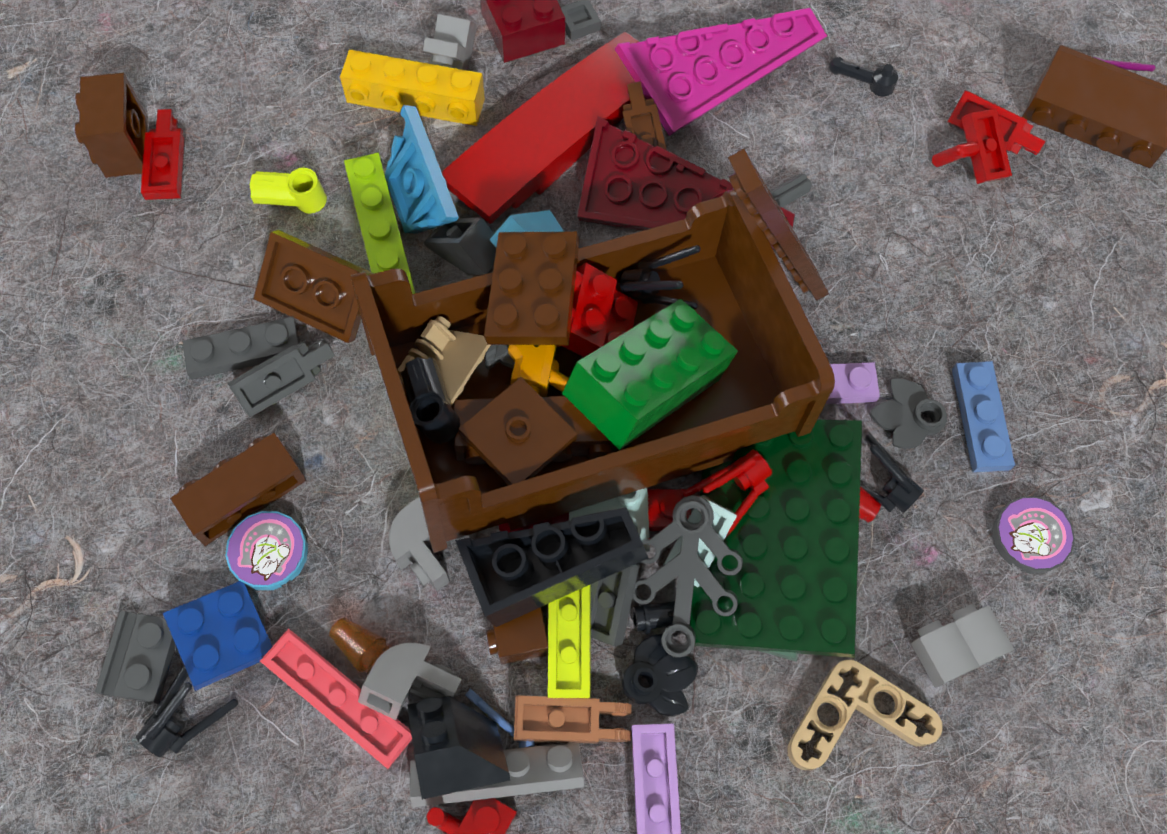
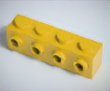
[340,49,485,126]

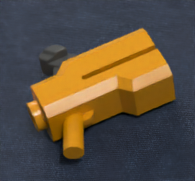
[485,345,569,397]

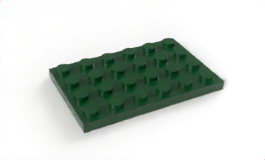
[690,419,862,658]

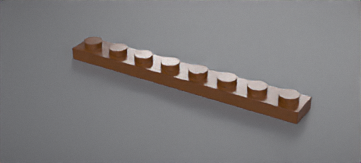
[728,149,829,301]

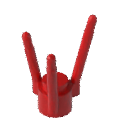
[682,449,772,540]

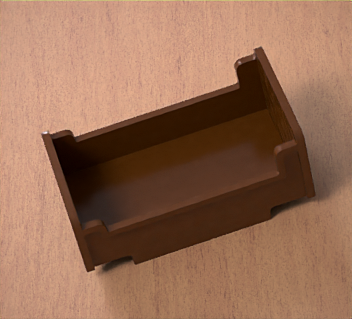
[350,189,835,553]

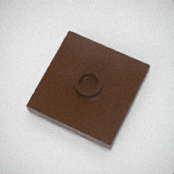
[458,377,578,485]

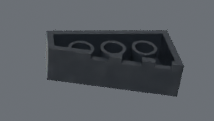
[455,507,648,627]

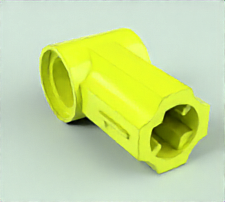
[249,167,327,214]

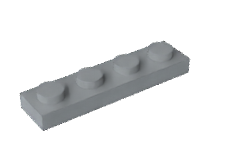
[410,742,584,808]

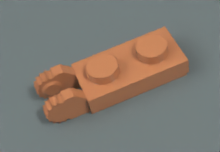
[513,695,631,744]

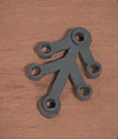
[633,495,743,657]

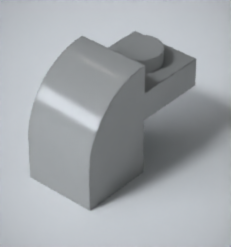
[423,14,477,70]
[389,497,450,591]
[358,643,462,720]

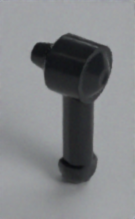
[829,57,898,97]

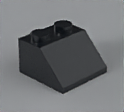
[407,696,510,800]

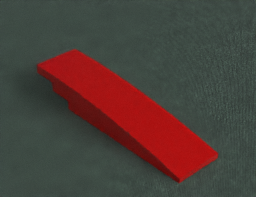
[442,32,645,224]

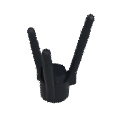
[620,245,701,310]
[860,434,924,513]
[136,665,238,757]

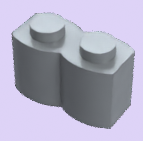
[910,604,1015,688]

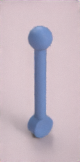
[465,689,535,748]

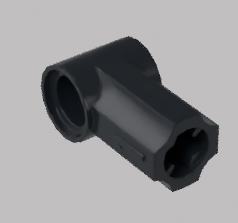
[401,357,460,444]

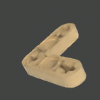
[787,660,943,770]

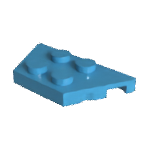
[385,105,459,234]

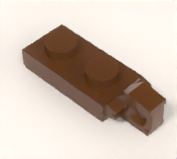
[623,81,667,150]

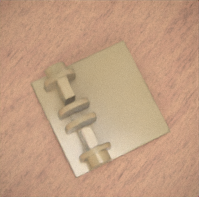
[397,316,490,405]

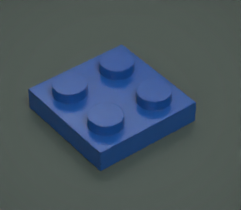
[163,581,272,691]

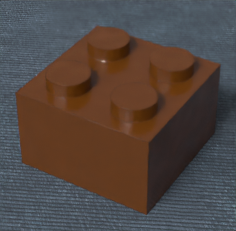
[75,73,148,178]

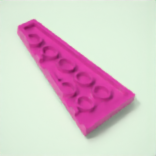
[615,8,827,136]

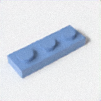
[952,361,1015,473]

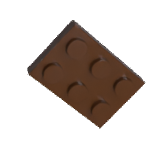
[253,230,375,343]
[484,231,579,345]

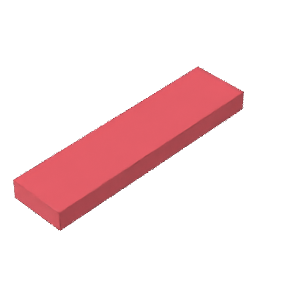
[260,628,412,769]

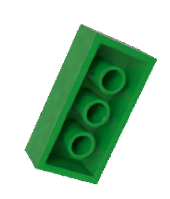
[562,299,738,450]

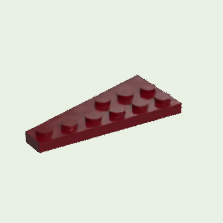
[577,117,795,251]

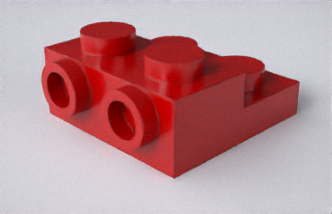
[561,263,638,357]

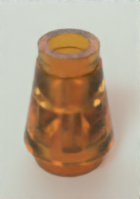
[329,617,390,674]

